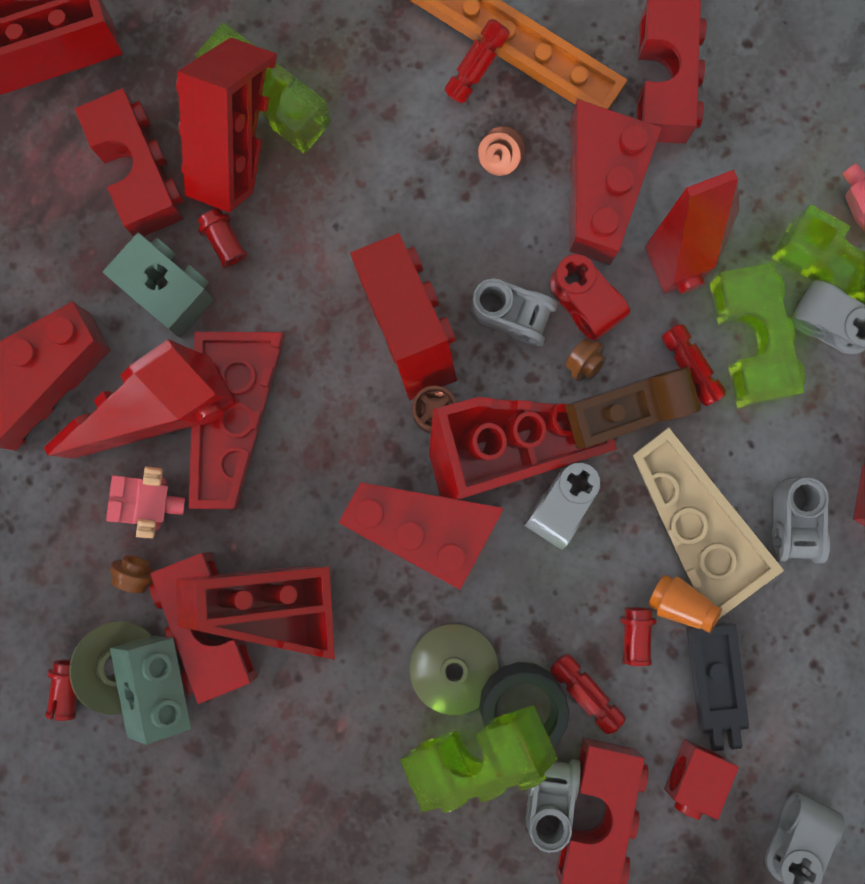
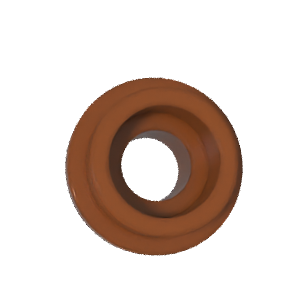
[565,339,606,381]
[110,555,155,593]

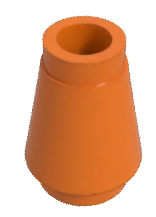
[649,575,722,633]

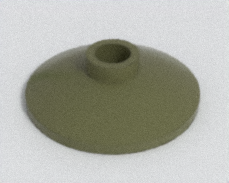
[69,621,152,715]
[409,624,499,715]

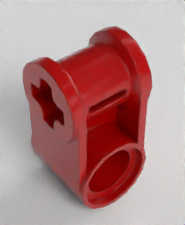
[549,254,630,342]

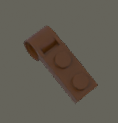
[565,367,701,448]

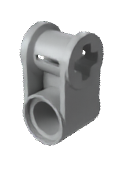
[470,278,558,346]
[789,280,865,355]
[524,463,600,550]
[771,477,830,564]
[525,754,580,853]
[765,792,844,884]

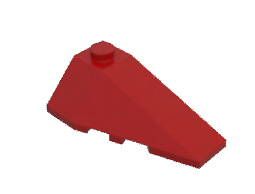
[645,169,740,294]
[44,339,234,459]
[429,397,617,499]

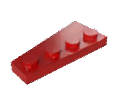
[189,332,285,510]

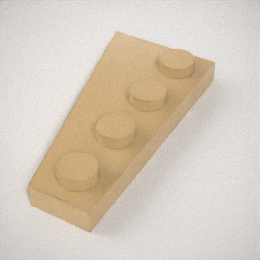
[632,428,784,619]

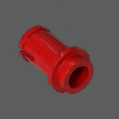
[197,208,247,268]
[620,607,657,666]
[45,659,77,721]

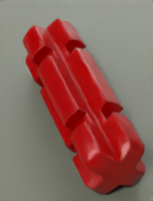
[444,19,510,103]
[662,324,726,406]
[550,654,626,734]

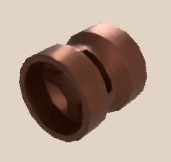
[412,385,456,434]

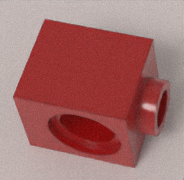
[664,739,739,820]

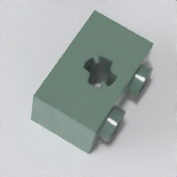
[103,233,214,338]
[110,636,191,745]

